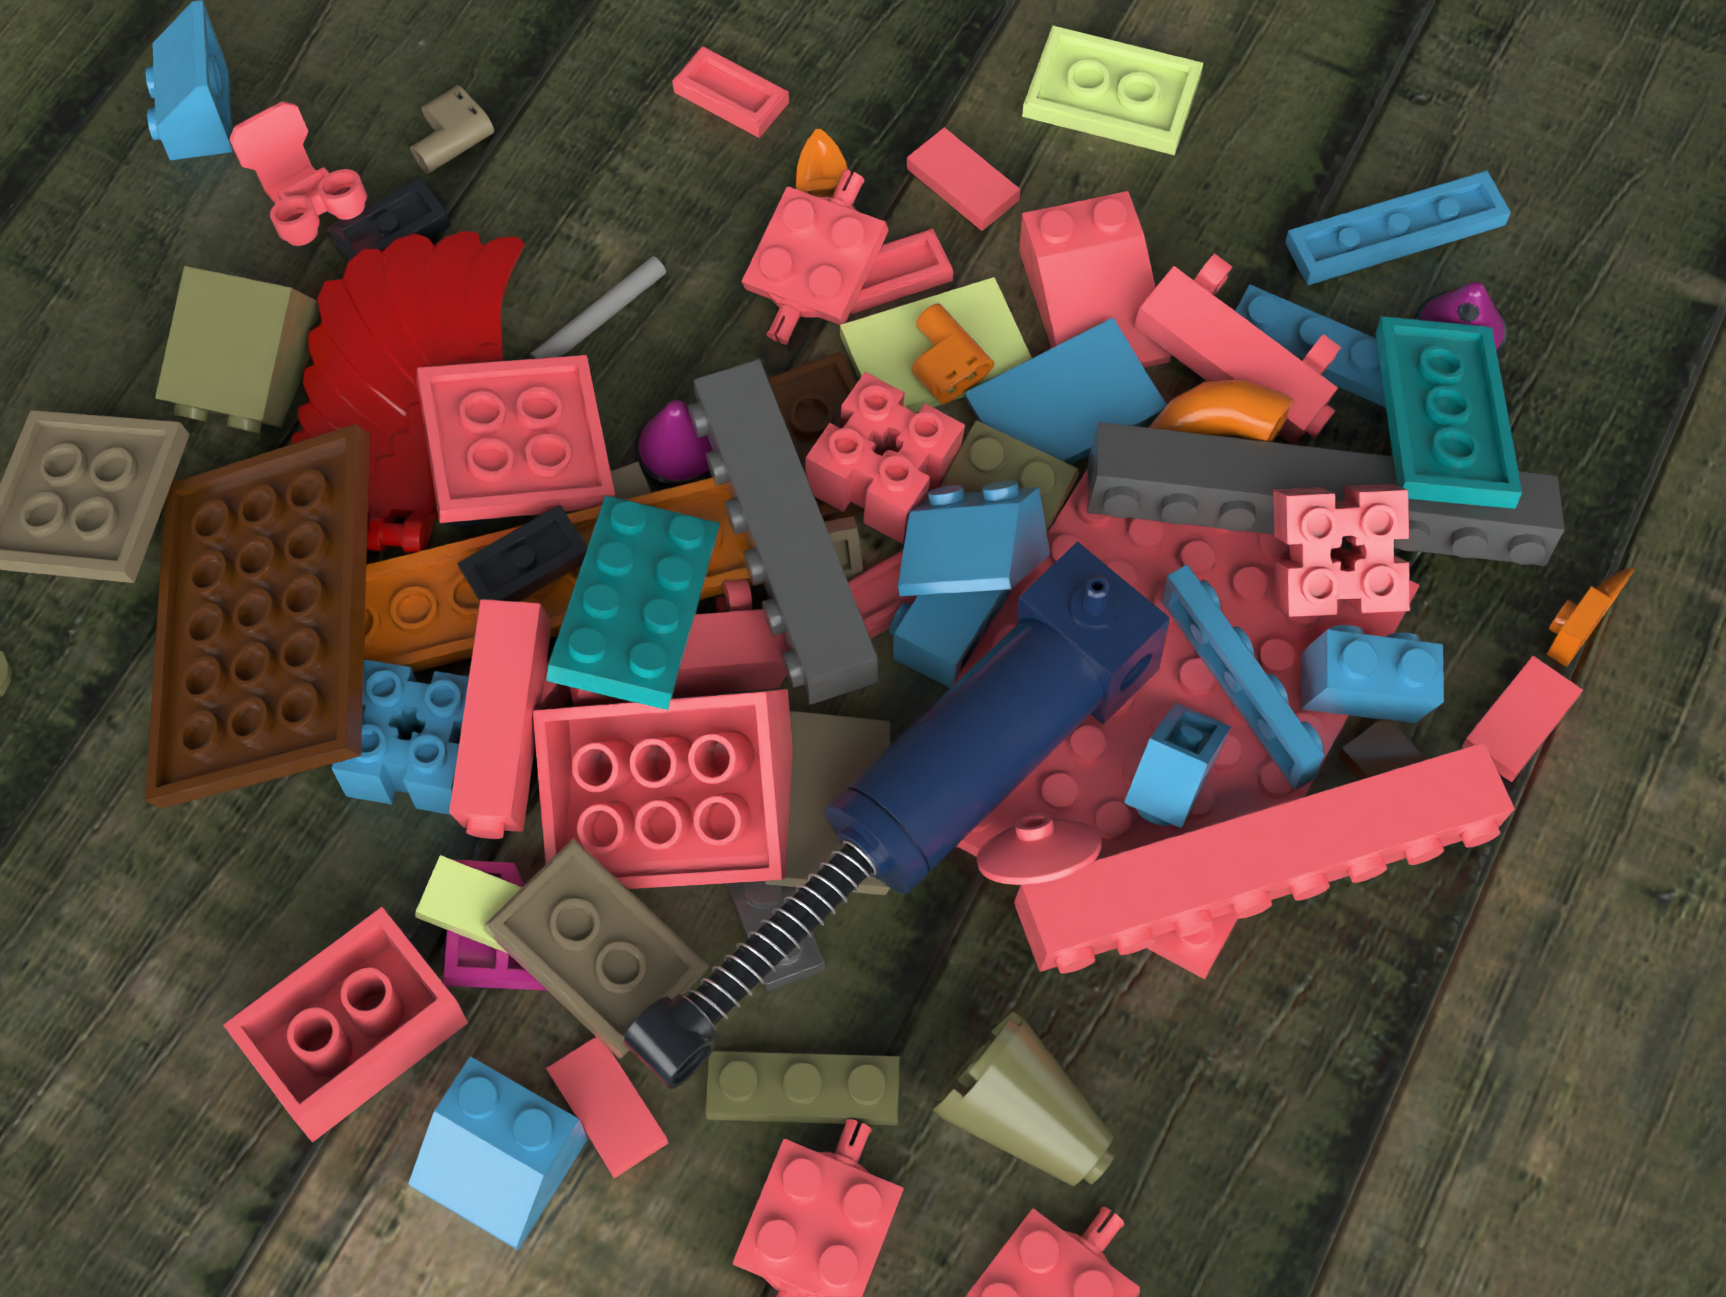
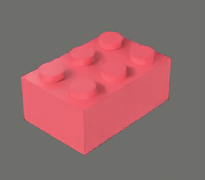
[223,907,468,1143]

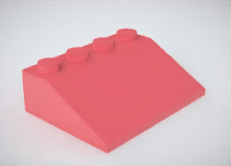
[533,689,793,889]

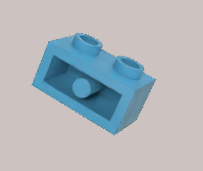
[1301,625,1444,723]

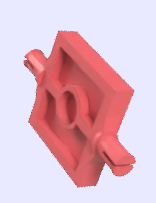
[742,170,889,345]
[733,1119,904,1297]
[965,1206,1140,1297]

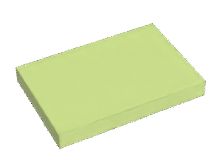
[1022,25,1203,155]
[840,277,1032,412]

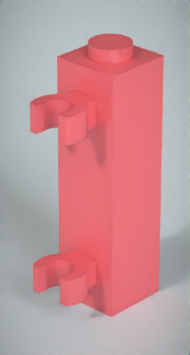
[1134,253,1342,445]
[569,580,789,707]
[449,599,552,839]

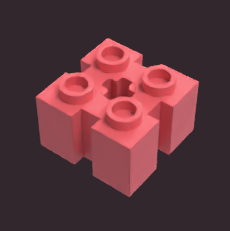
[805,372,965,544]
[1273,484,1410,617]

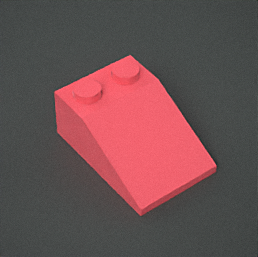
[1019,191,1171,368]

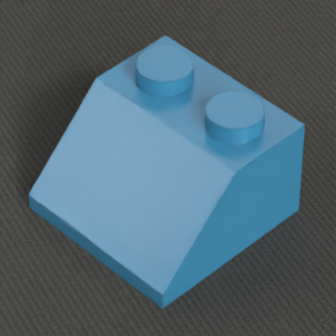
[145,0,233,160]
[898,481,1050,596]
[408,1056,588,1250]

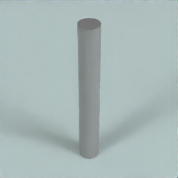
[529,256,666,359]

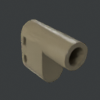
[410,85,494,174]

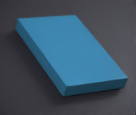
[965,318,1166,465]

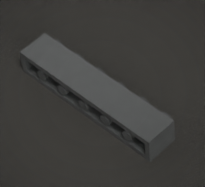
[688,359,878,705]

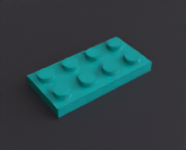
[1375,316,1522,509]
[546,495,720,710]

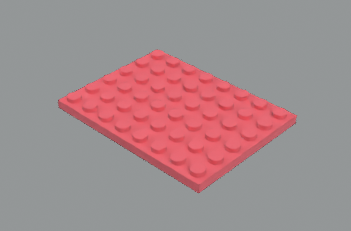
[951,469,1419,979]

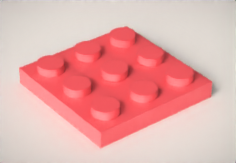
[417,355,615,523]

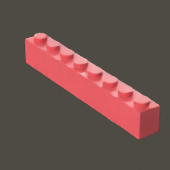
[1014,742,1515,974]

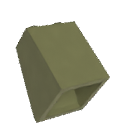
[155,266,322,434]

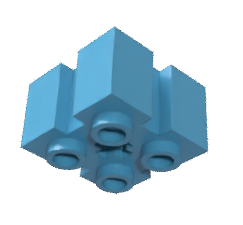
[332,659,469,815]

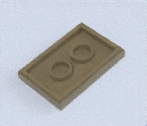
[765,711,890,895]
[484,838,709,1060]

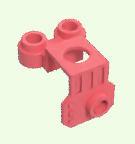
[229,101,367,246]

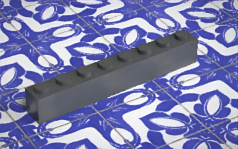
[1087,422,1565,566]

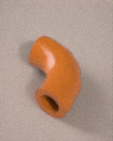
[1148,379,1295,442]

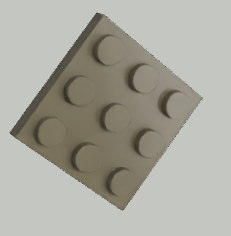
[0,410,190,583]

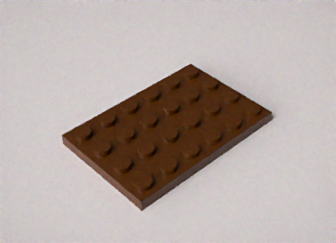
[145,424,370,809]

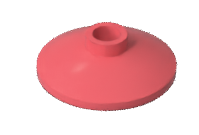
[977,813,1102,885]

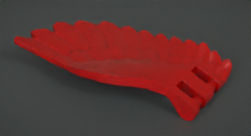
[291,231,525,553]

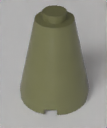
[932,1010,1115,1186]

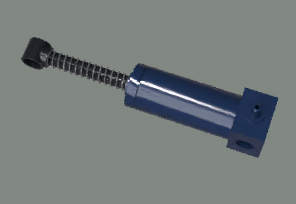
[623,541,1170,1089]

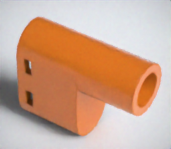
[911,303,994,405]

